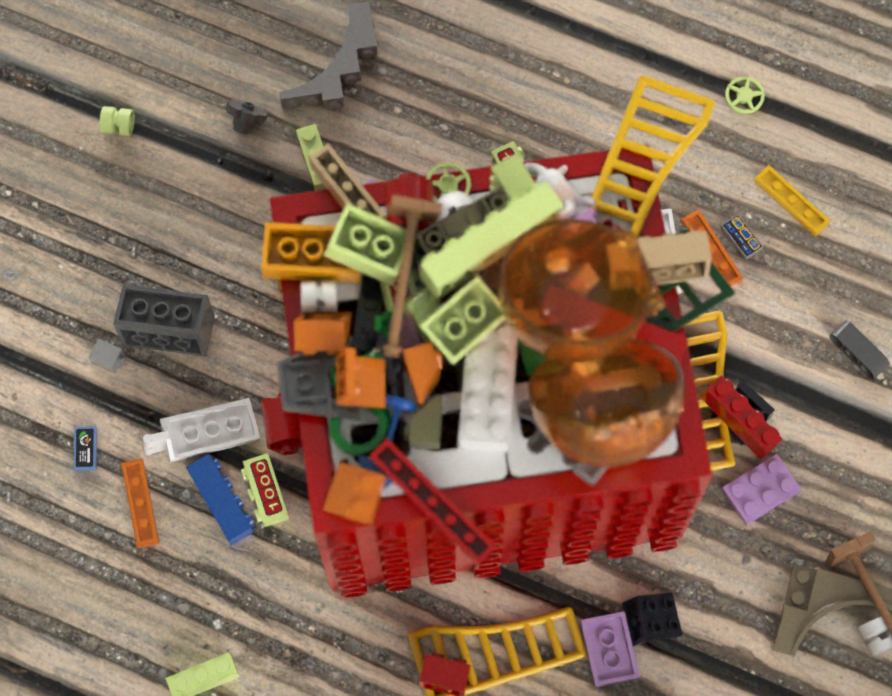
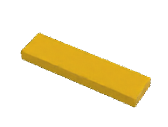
[754,165,830,237]

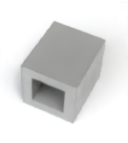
[89,338,125,373]

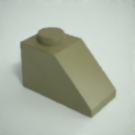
[404,395,443,450]

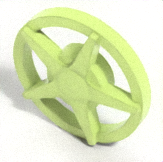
[725,77,765,114]
[426,162,471,202]

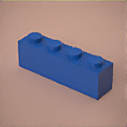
[186,454,255,546]

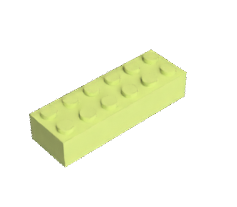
[419,181,564,301]

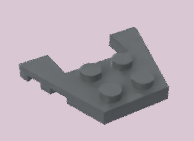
[277,338,361,421]

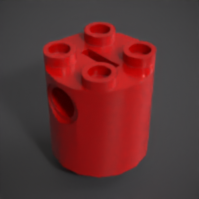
[385,173,435,239]
[261,393,303,455]

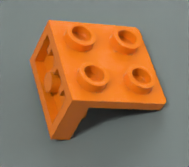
[336,348,386,409]

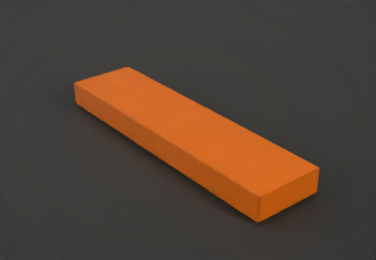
[680,209,744,287]
[121,458,160,548]

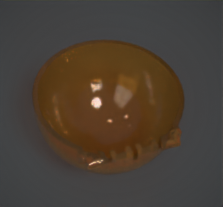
[499,219,665,364]
[528,338,684,468]

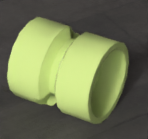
[99,106,135,136]

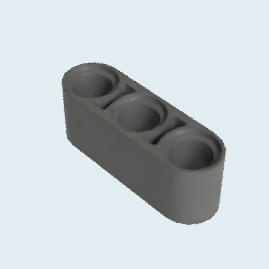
[829,320,890,379]

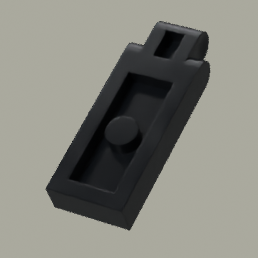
[377,332,405,398]

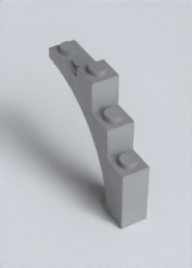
[279,2,377,110]

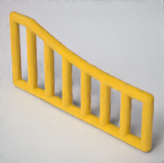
[584,75,715,241]
[685,310,736,471]
[408,607,587,696]

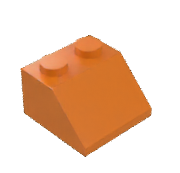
[294,312,352,355]
[403,342,443,410]
[323,462,387,526]

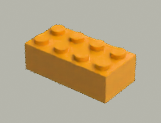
[261,223,362,283]

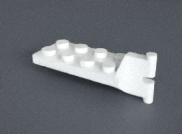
[143,398,260,462]

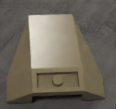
[416,186,529,302]

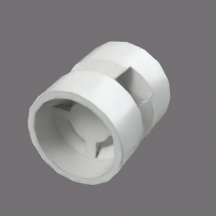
[301,281,337,313]
[858,617,892,657]

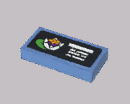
[74,426,97,471]

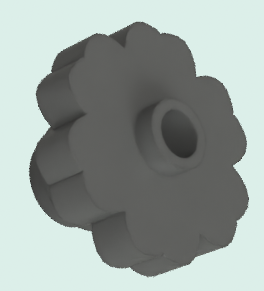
[225,99,268,134]

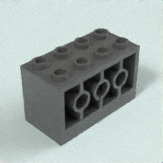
[113,284,215,356]

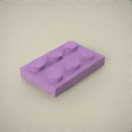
[721,454,802,526]
[580,611,640,688]

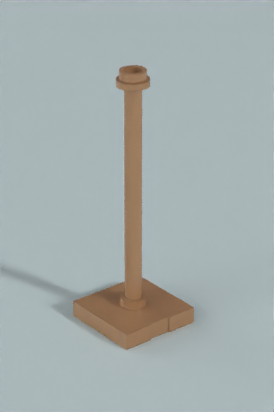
[383,195,443,358]
[825,531,892,634]

